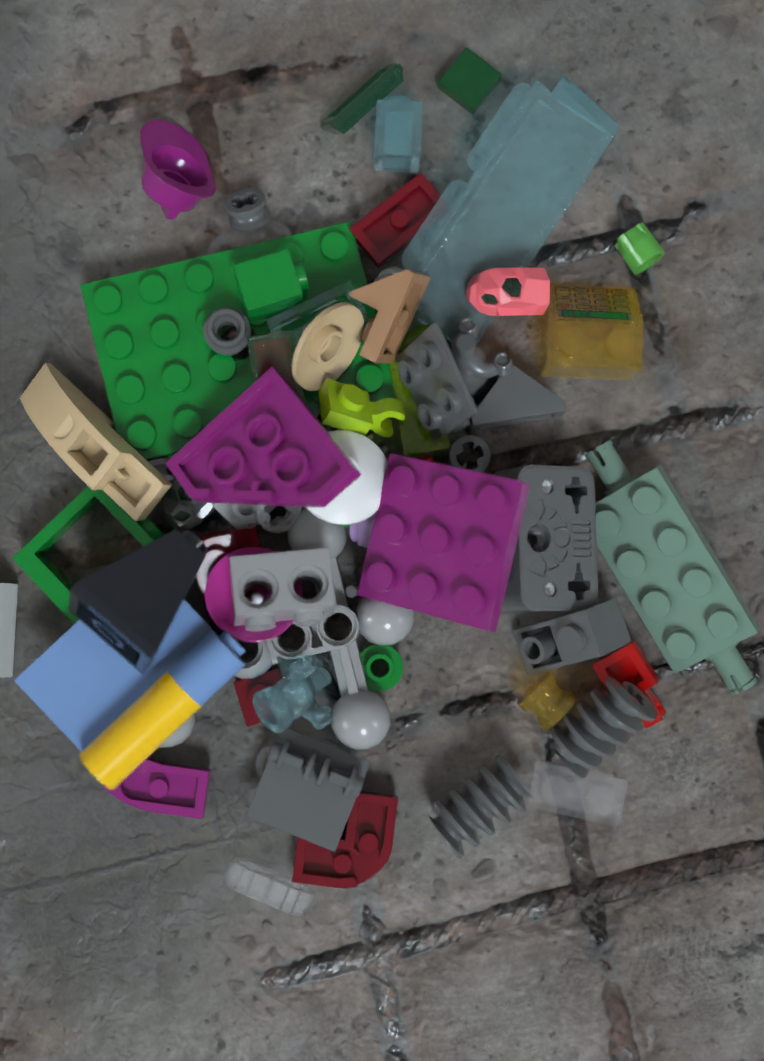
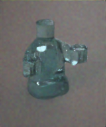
[253,655,333,733]

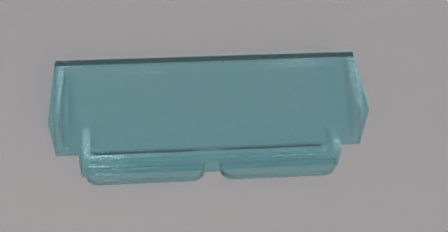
[402,74,620,345]

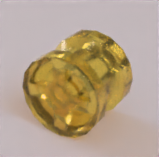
[517,671,577,731]

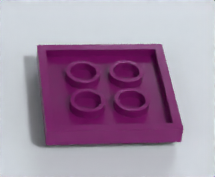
[357,454,530,632]

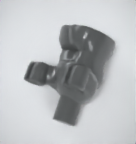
[450,317,513,399]

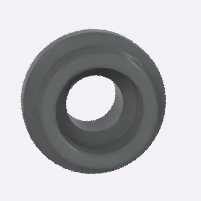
[203,307,251,356]

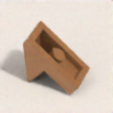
[348,269,431,364]

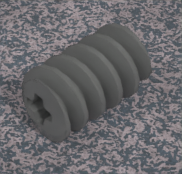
[549,676,657,778]
[429,755,536,859]

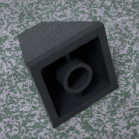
[68,529,207,675]

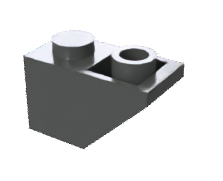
[513,597,632,675]

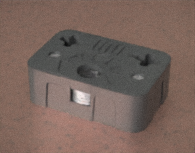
[493,465,598,612]

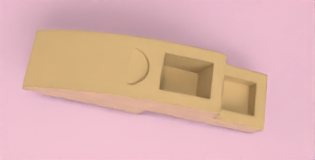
[20,362,172,521]

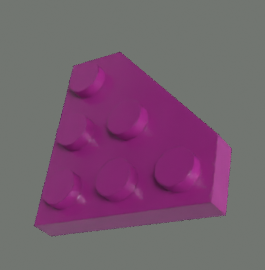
[165,367,362,508]

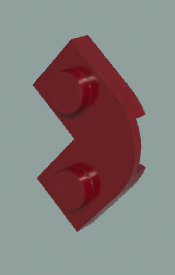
[292,791,398,889]

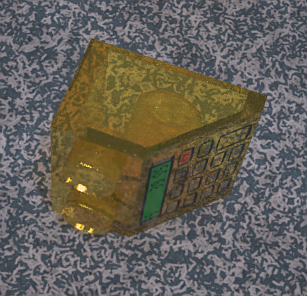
[539,285,643,381]

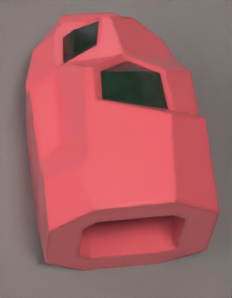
[465,267,550,316]

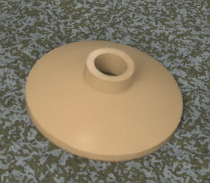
[292,302,364,391]

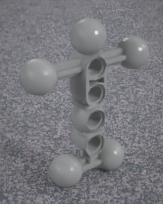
[159,508,415,750]

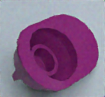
[140,119,217,220]

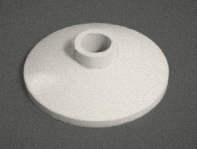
[306,430,388,525]

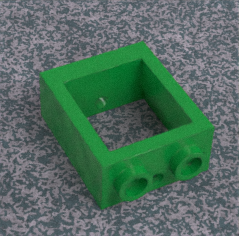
[12,486,165,624]

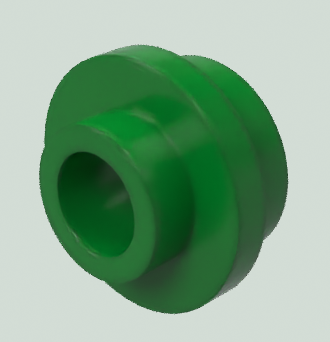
[360,644,403,691]

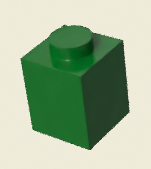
[233,249,309,322]

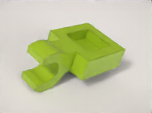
[318,378,406,437]

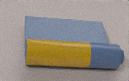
[14,599,246,790]

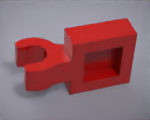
[592,639,667,728]

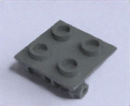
[395,322,478,442]
[246,726,371,852]

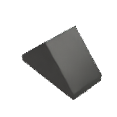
[469,365,566,432]

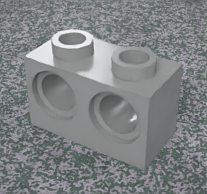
[229,548,336,631]

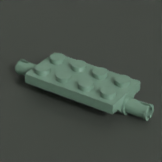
[585,440,760,696]

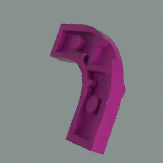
[80,751,211,819]

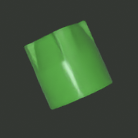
[614,222,665,275]

